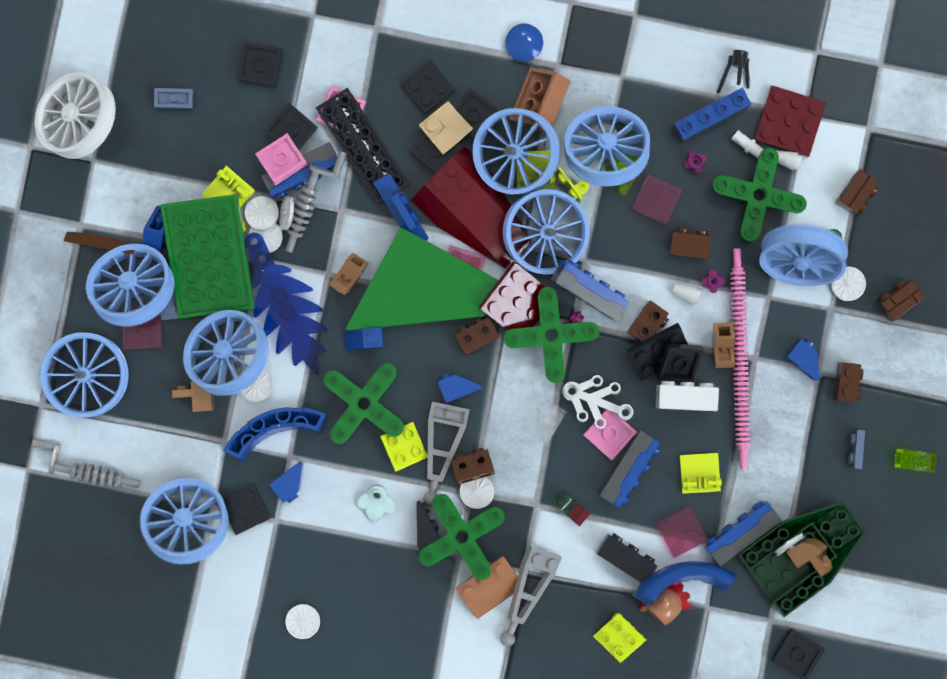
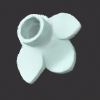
[357,485,395,522]

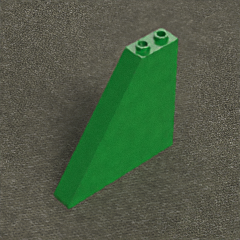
[346,227,499,331]

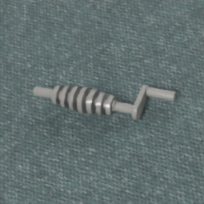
[285,151,347,253]
[32,439,140,488]

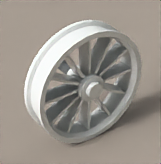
[35,72,115,159]

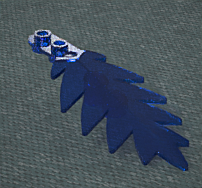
[245,232,328,375]

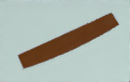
[63,232,135,254]

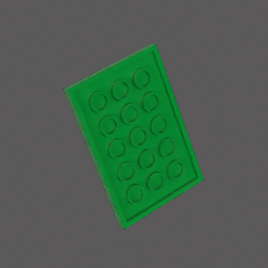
[160,194,255,319]

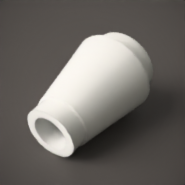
[776,150,803,171]
[673,283,702,304]

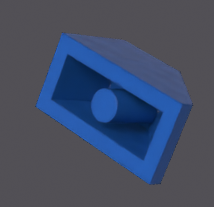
[142,205,166,251]
[344,327,384,351]
[785,339,820,381]
[438,373,482,403]
[269,461,304,503]

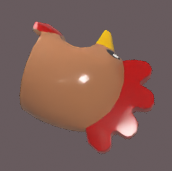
[639,583,691,626]

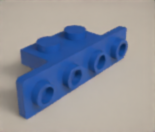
[374,173,429,241]

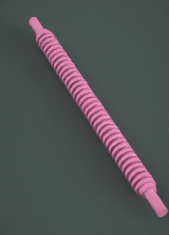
[730,248,751,469]

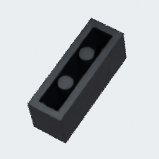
[595,533,658,583]

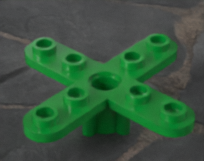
[712,148,807,241]
[503,287,599,383]
[323,363,404,444]
[419,494,505,580]

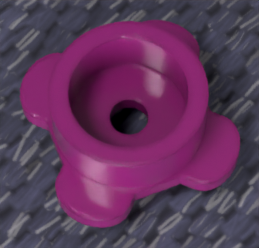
[684,151,706,173]
[701,270,725,293]
[568,311,584,323]

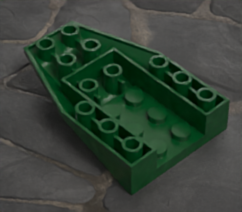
[737,501,866,617]

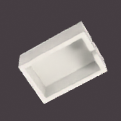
[655,381,719,411]

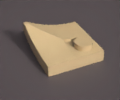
[418,101,473,156]

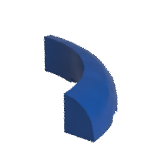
[223,407,327,462]
[632,561,736,606]

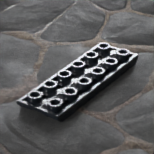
[316,87,410,204]

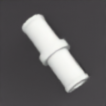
[731,130,763,159]

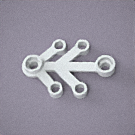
[562,375,633,430]

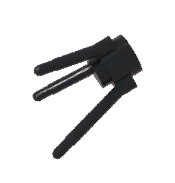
[716,50,750,93]

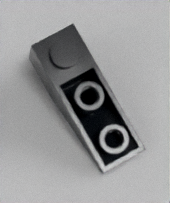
[416,500,443,551]

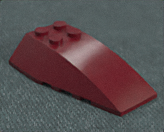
[411,147,532,268]

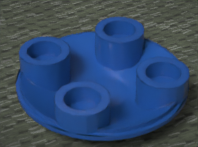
[505,24,543,62]

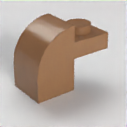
[329,253,368,295]
[712,323,735,368]
[172,381,215,412]
[786,538,833,577]

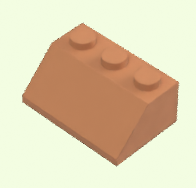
[509,67,571,133]
[456,554,518,619]

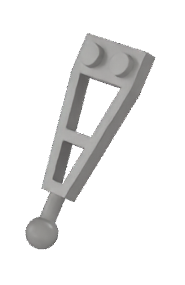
[423,401,470,507]
[500,545,562,647]

